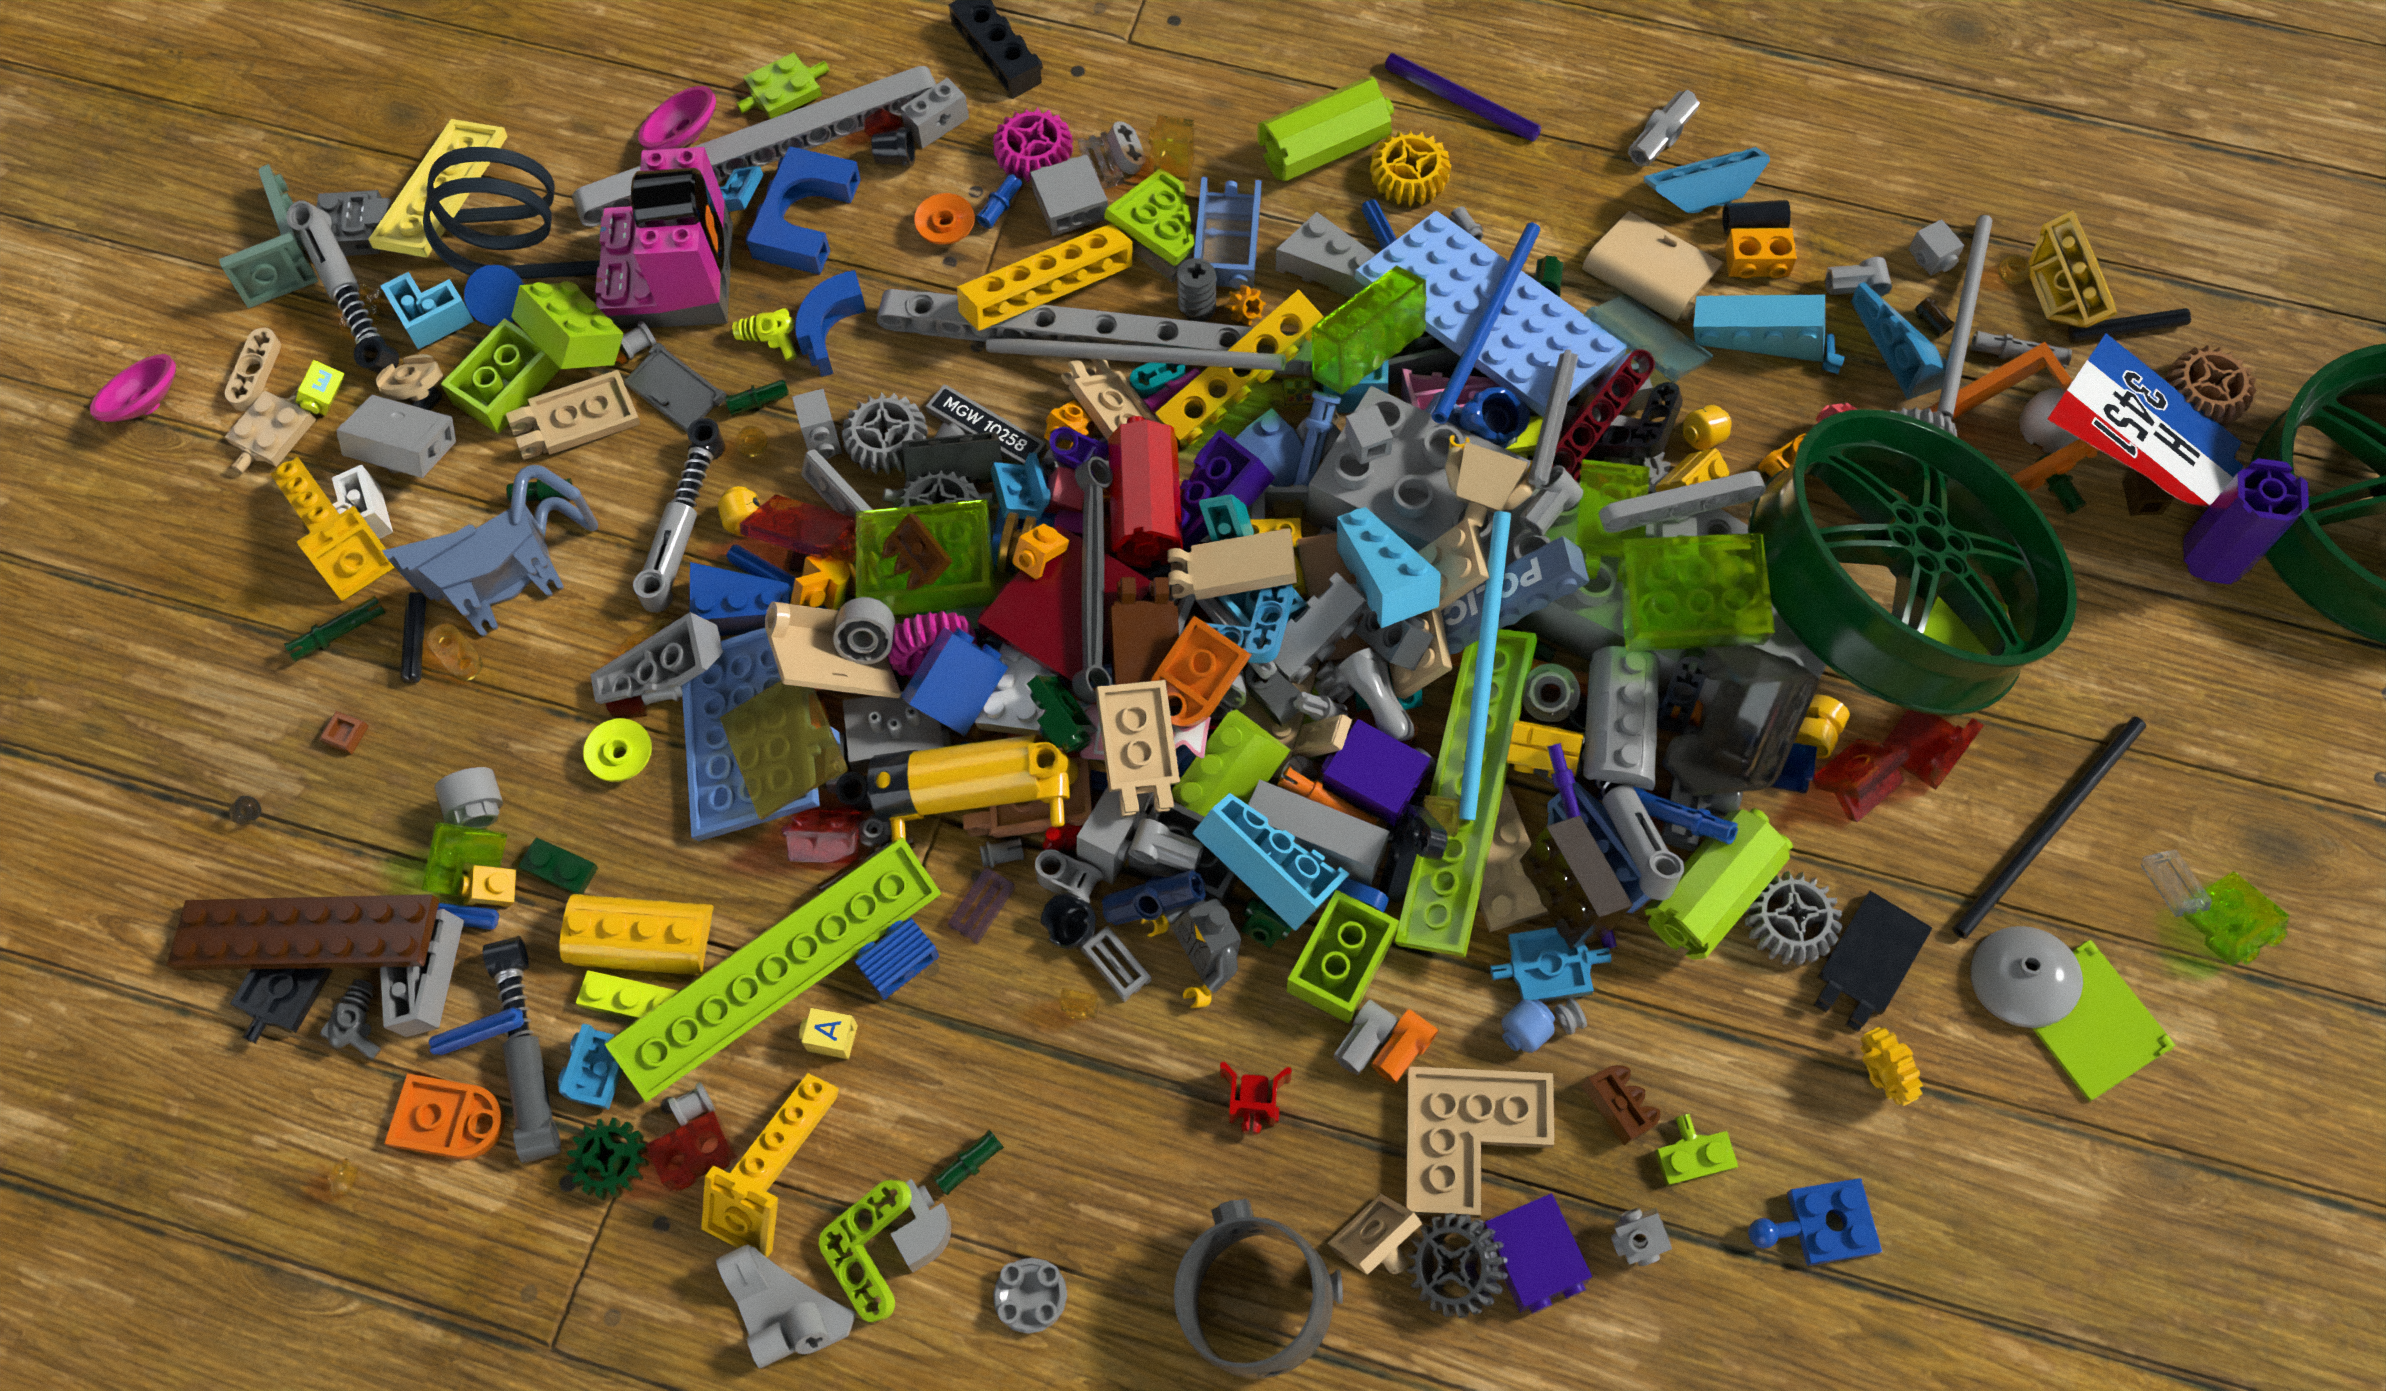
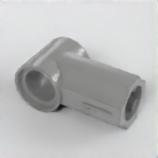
[1825,257,1892,297]
[1519,465,1583,536]
[1128,819,1204,872]
[1333,999,1400,1075]

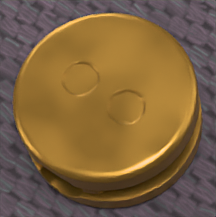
[997,512,1036,575]

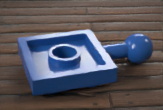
[1748,1178,1882,1266]

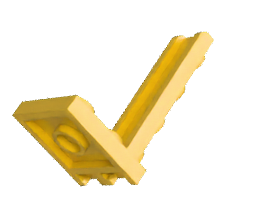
[270,457,395,601]
[701,1073,839,1258]

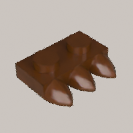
[881,513,953,590]
[1581,1065,1660,1145]

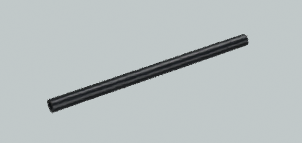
[1952,717,2146,939]

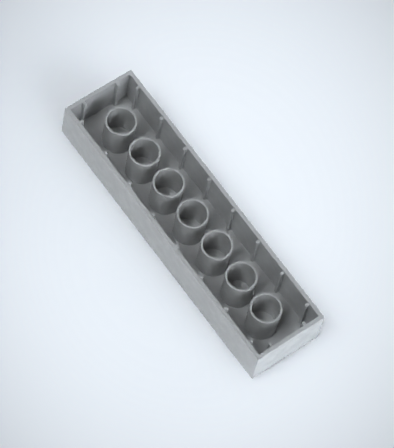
[1306,386,1827,754]

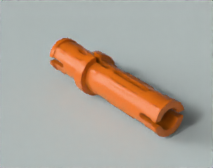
[1277,766,1377,825]

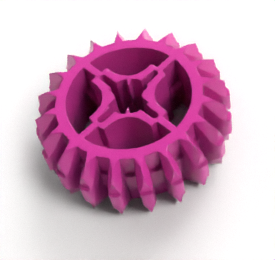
[993,107,1073,183]
[887,611,977,679]

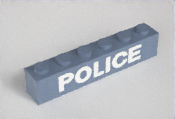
[1441,536,1590,655]

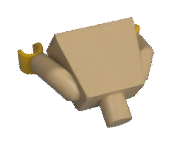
[1445,435,1536,528]

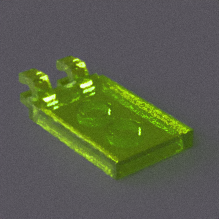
[1575,459,1650,583]

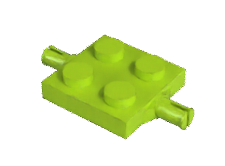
[736,52,830,119]

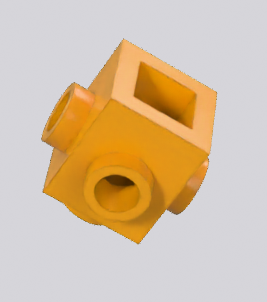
[1044,400,1096,450]

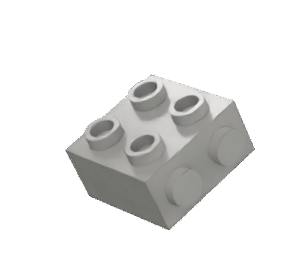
[1030,155,1108,237]

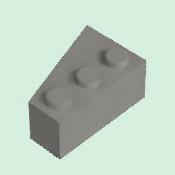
[1276,212,1376,302]
[1262,572,1365,684]
[1077,786,1154,885]
[380,909,464,1037]

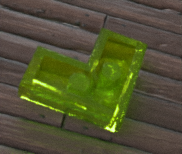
[421,821,507,895]

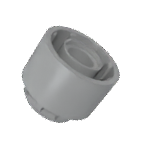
[833,597,895,665]
[1523,664,1581,724]
[434,767,503,832]

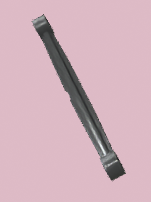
[1072,456,1113,704]

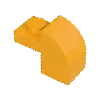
[790,550,850,611]

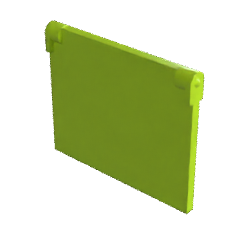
[2032,940,2176,1102]

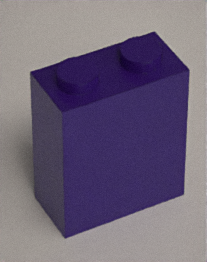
[1320,719,1431,826]
[1483,1193,1592,1314]

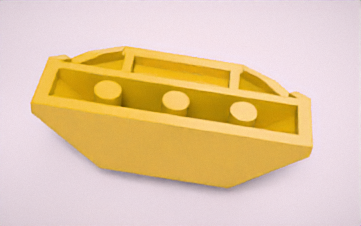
[2026,210,2117,328]

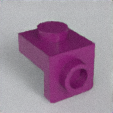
[1053,509,1083,538]

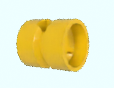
[1789,694,1850,759]

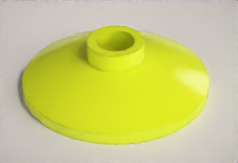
[583,718,652,782]

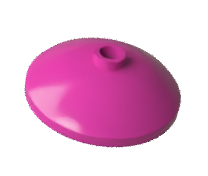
[638,86,716,150]
[90,354,176,422]

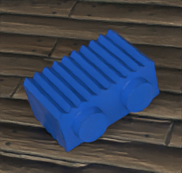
[854,917,939,1000]

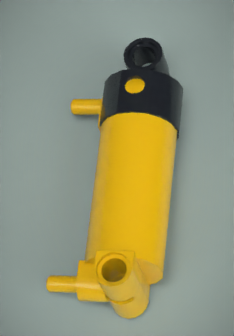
[835,734,1079,842]

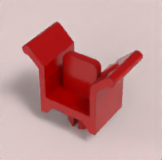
[1220,1061,1292,1135]

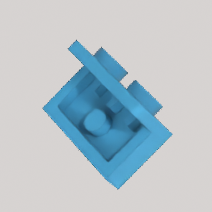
[990,453,1051,520]
[558,1023,622,1110]

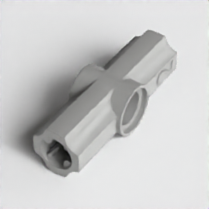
[1628,89,1700,167]

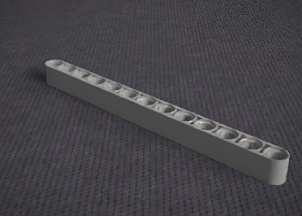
[572,66,936,227]

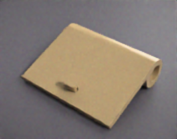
[1582,211,1723,323]
[765,601,901,699]

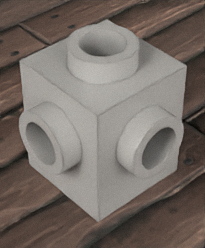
[1611,1208,1672,1266]

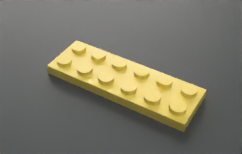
[368,119,507,258]

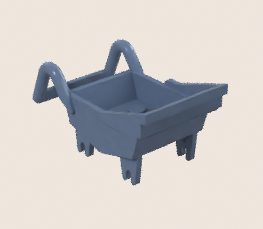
[382,465,598,637]

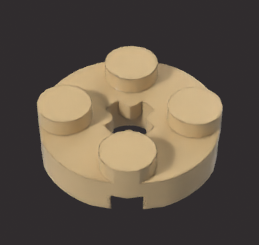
[376,354,443,401]

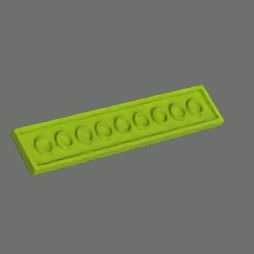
[1395,629,1537,957]
[604,837,942,1102]

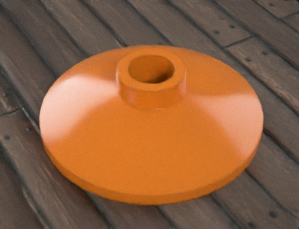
[914,193,975,245]

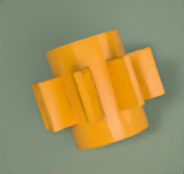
[1225,285,1266,325]

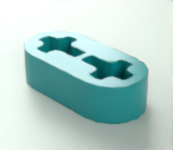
[1130,362,1186,398]

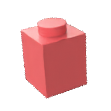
[1043,466,1085,514]

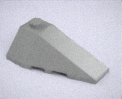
[590,612,723,704]

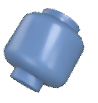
[1501,999,1555,1053]

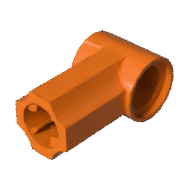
[1371,1009,1439,1085]

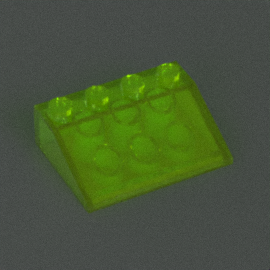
[856,499,995,615]
[1622,533,1775,651]

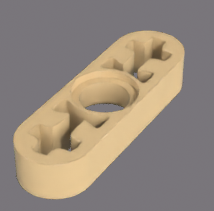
[224,328,281,411]

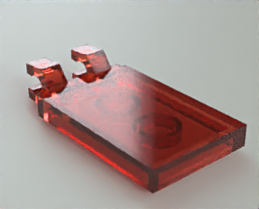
[740,494,876,563]

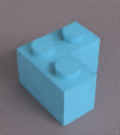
[380,272,474,350]

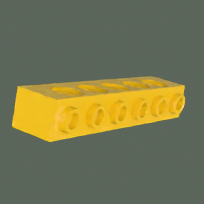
[957,223,1133,331]
[1155,289,1324,448]

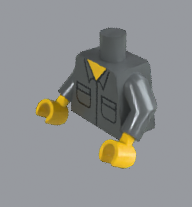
[1141,899,1241,1009]

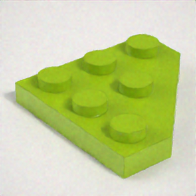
[1104,168,1195,266]

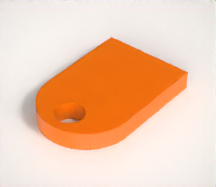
[1151,616,1252,727]
[384,1073,505,1159]

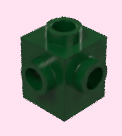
[1240,897,1292,948]

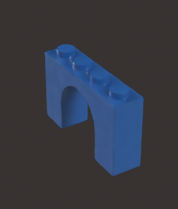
[745,146,861,275]

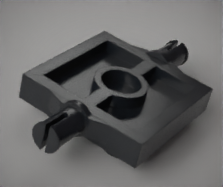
[230,968,333,1044]

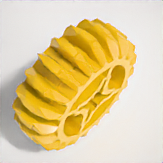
[1370,129,1451,207]

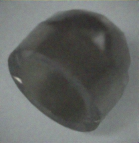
[229,796,262,826]

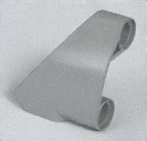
[716,1244,857,1369]

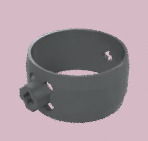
[1174,1199,1333,1379]

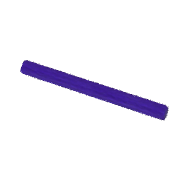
[1385,53,1541,142]

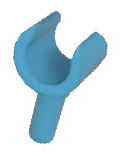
[1822,334,1845,374]

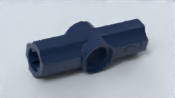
[1102,870,1206,926]

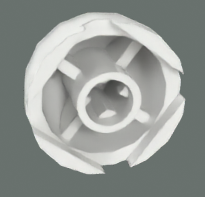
[2019,388,2079,453]

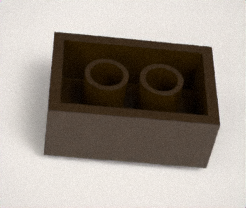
[1519,816,1633,950]

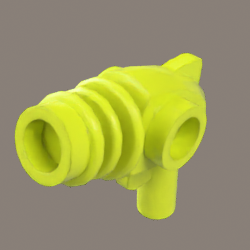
[732,308,797,361]

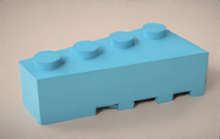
[1693,295,1825,362]
[1337,507,1441,628]
[1192,793,1350,931]

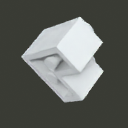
[332,465,393,539]

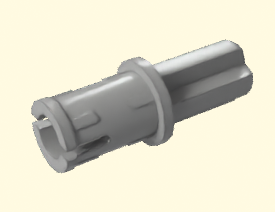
[1293,692,1348,721]

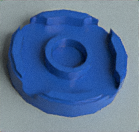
[464,265,525,327]

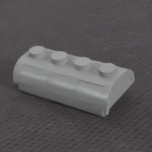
[1583,646,1660,790]

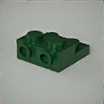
[1027,675,1098,753]

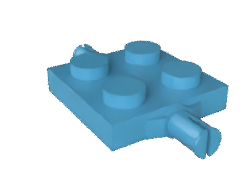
[1490,927,1611,1002]

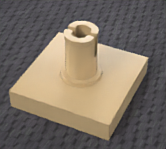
[1327,1194,1422,1275]

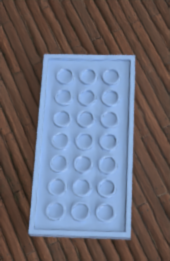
[1354,210,1627,417]

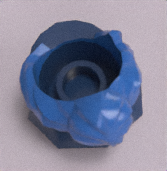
[1459,387,1530,449]

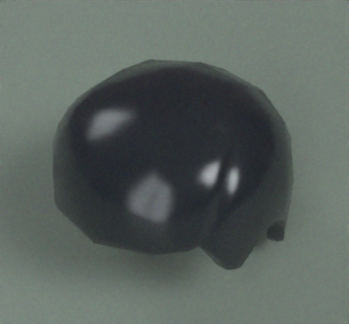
[1041,893,1096,950]

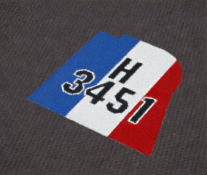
[2047,333,2243,507]

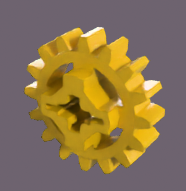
[1860,1027,1923,1106]

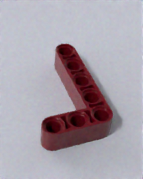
[1552,349,1655,501]

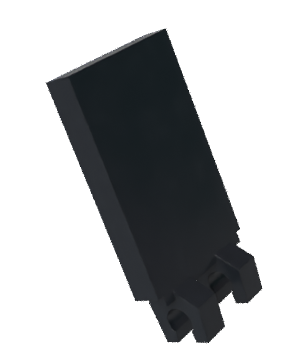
[1814,890,1933,1032]

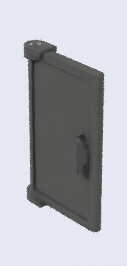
[624,343,727,432]

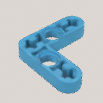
[1181,584,1294,663]

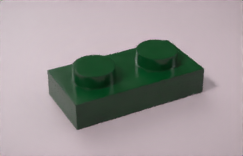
[518,837,598,895]

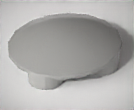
[993,1257,1067,1334]

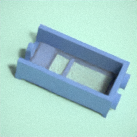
[1194,177,1262,289]

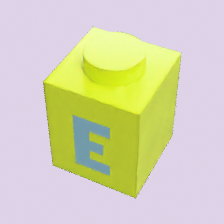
[295,360,344,416]

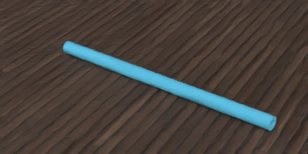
[1458,511,1511,821]

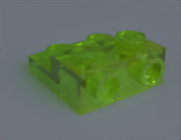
[2179,871,2290,967]

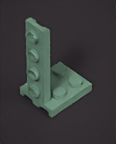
[219,164,318,308]

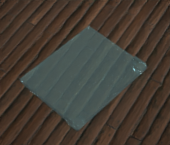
[1584,294,1714,383]

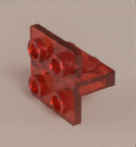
[781,807,863,864]

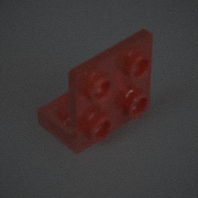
[1879,709,1984,790]

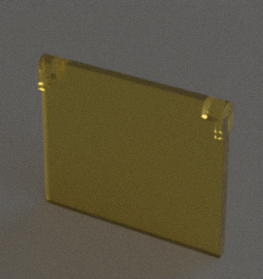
[720,680,848,820]

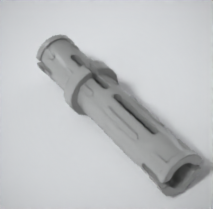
[1971,330,2072,369]

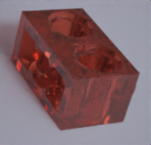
[645,1111,737,1191]

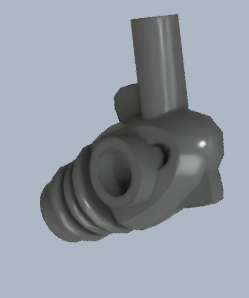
[320,979,381,1060]

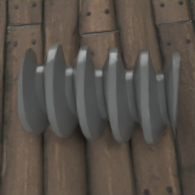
[1177,258,1216,322]

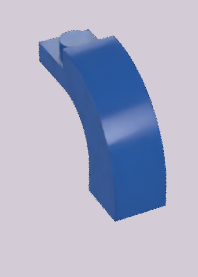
[795,270,867,377]

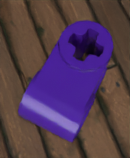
[1049,427,1109,480]

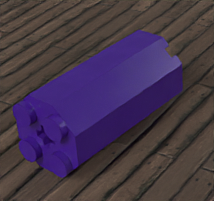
[2183,458,2309,585]

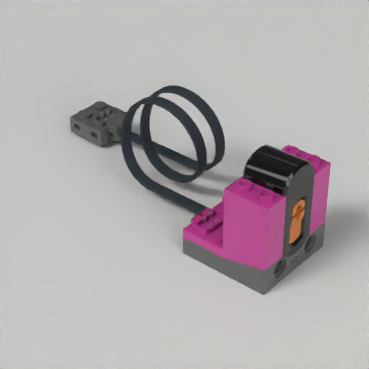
[316,147,733,330]

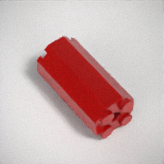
[1108,416,1183,569]

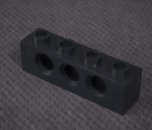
[948,0,1043,99]

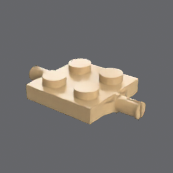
[225,385,316,474]

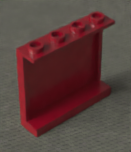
[977,525,1151,698]

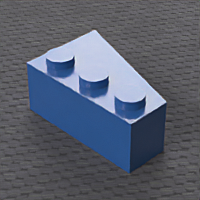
[689,562,792,636]

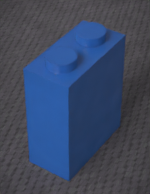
[901,627,1008,736]

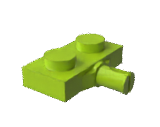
[1655,1114,1739,1186]

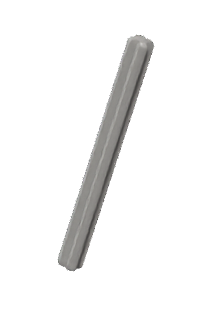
[1528,349,1578,489]

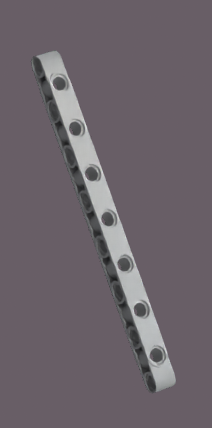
[877,289,1336,377]

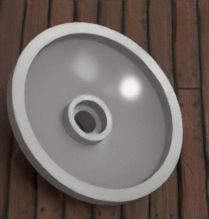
[1970,926,2083,1028]

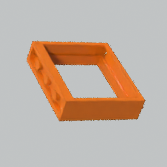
[1928,342,2100,491]

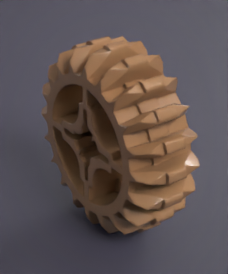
[2165,345,2257,426]

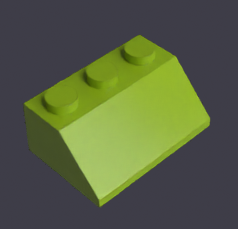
[1171,709,1291,817]

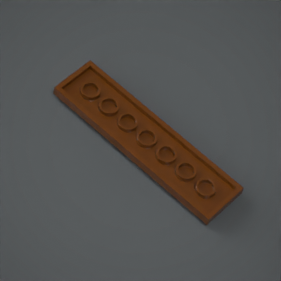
[167,894,440,970]

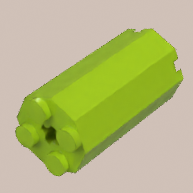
[1257,76,1394,181]
[1644,808,1793,960]

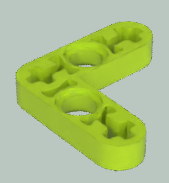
[819,1180,912,1322]

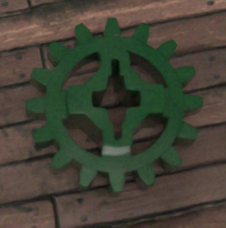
[567,1117,649,1200]

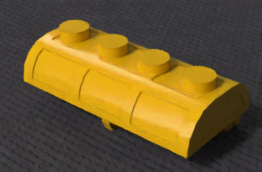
[560,894,714,975]

